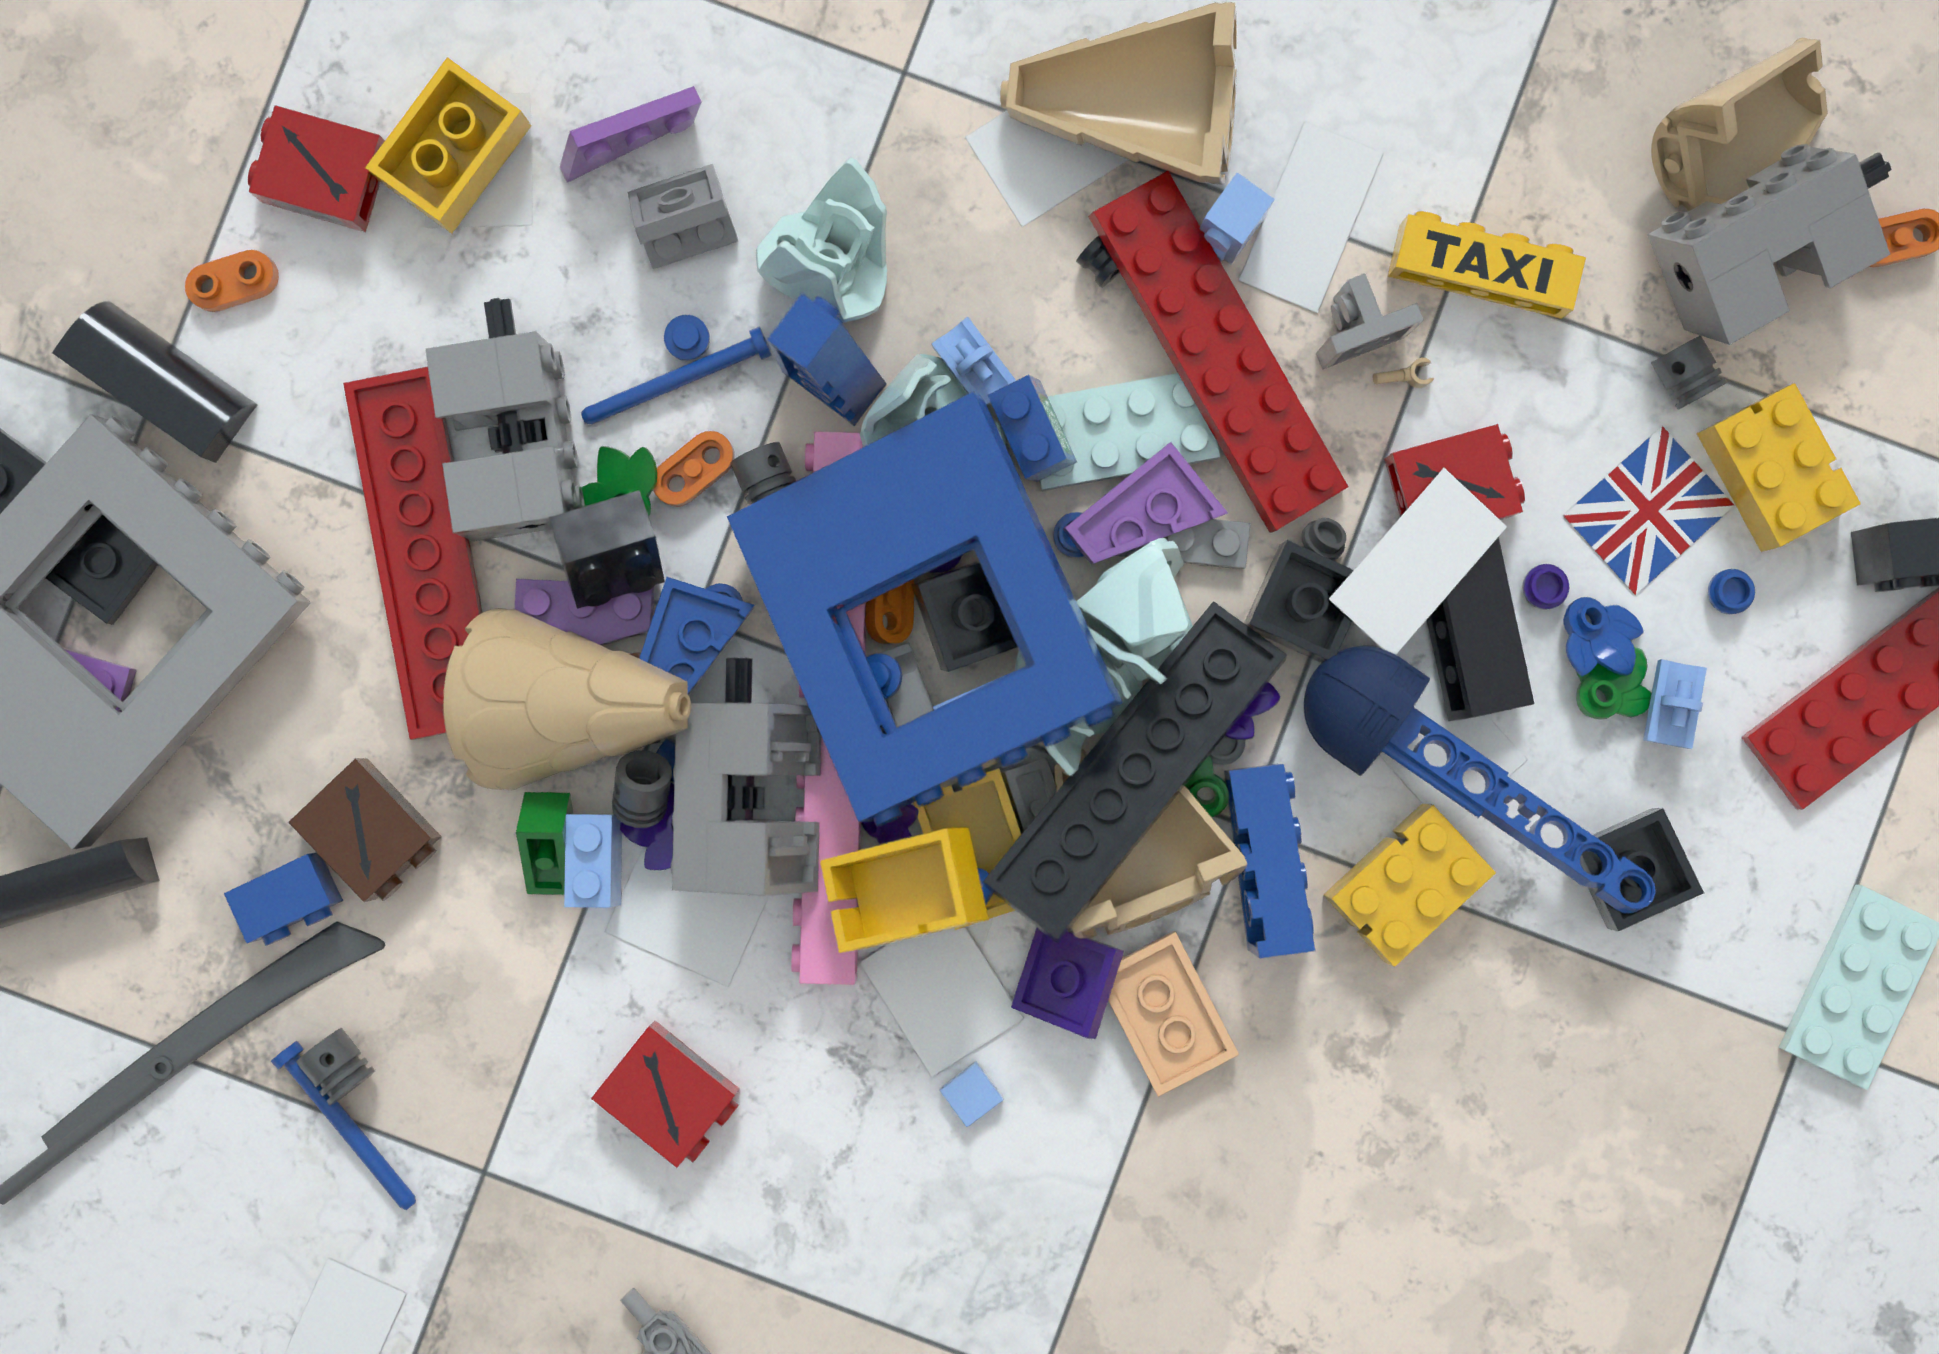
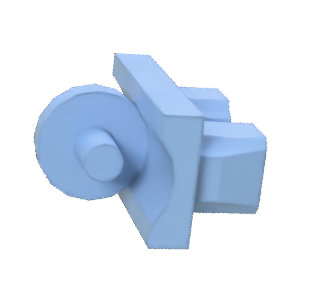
[931,317,1016,406]
[1643,659,1707,749]

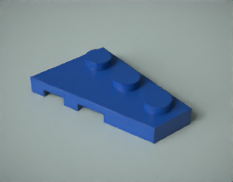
[639,577,755,695]

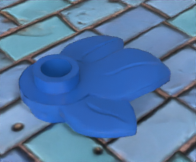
[1563,597,1644,676]

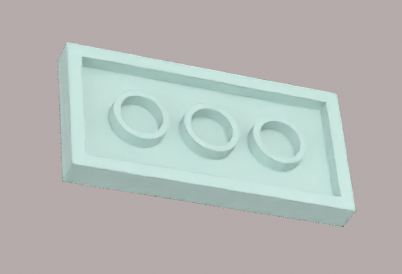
[1040,373,1220,491]
[1779,884,1939,1090]

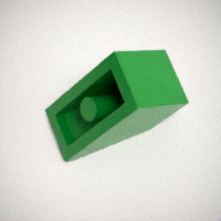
[516,792,573,895]

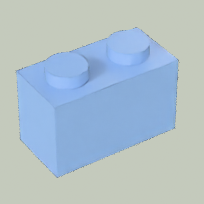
[1199,173,1275,264]
[564,814,622,908]

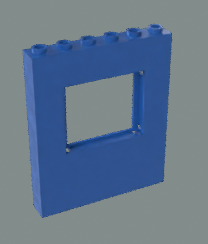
[727,391,1123,827]

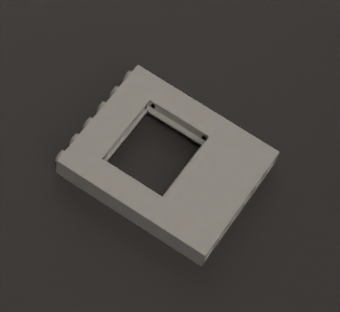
[0,414,311,849]

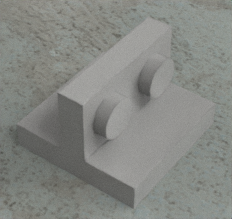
[628,164,738,269]
[1316,273,1424,370]

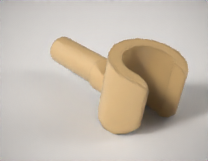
[1373,358,1434,388]

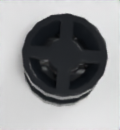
[1076,236,1120,288]

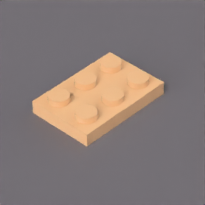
[1108,931,1239,1097]

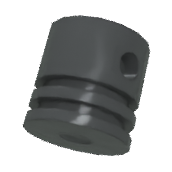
[1651,335,1728,410]
[730,442,796,504]
[612,750,672,828]
[296,1028,375,1106]

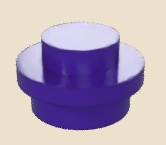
[1522,564,1569,609]

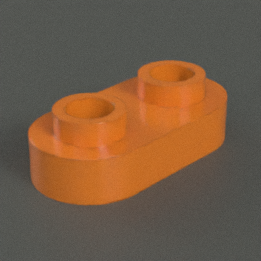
[1869,209,1939,267]
[185,250,279,312]
[653,431,735,507]
[865,579,914,644]

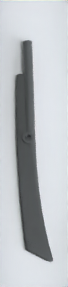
[0,921,386,1205]

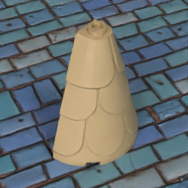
[1000,2,1237,184]
[443,608,691,790]

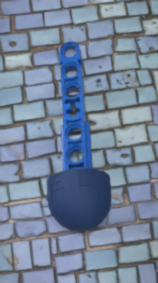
[1304,646,1655,913]

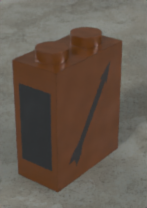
[288,758,442,902]

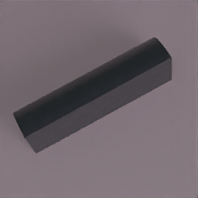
[52,301,258,463]
[1427,537,1534,721]
[0,837,160,928]

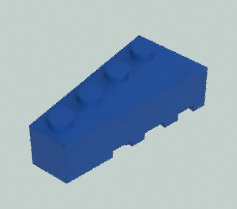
[767,294,887,426]
[1224,764,1315,958]

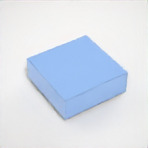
[940,1061,1003,1127]

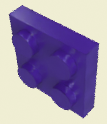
[1011,928,1124,1039]

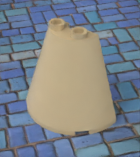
[1651,38,1828,211]
[1054,749,1248,939]

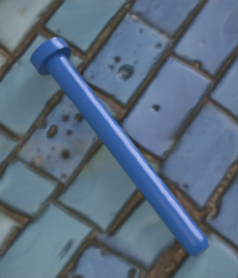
[581,326,772,424]
[271,1041,416,1210]

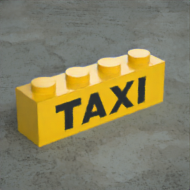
[1387,211,1586,319]

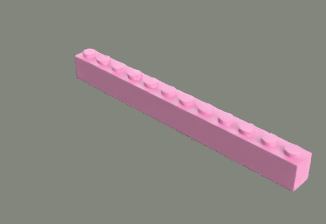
[791,432,866,985]

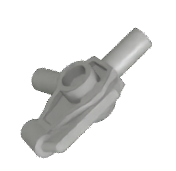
[620,1288,711,1354]

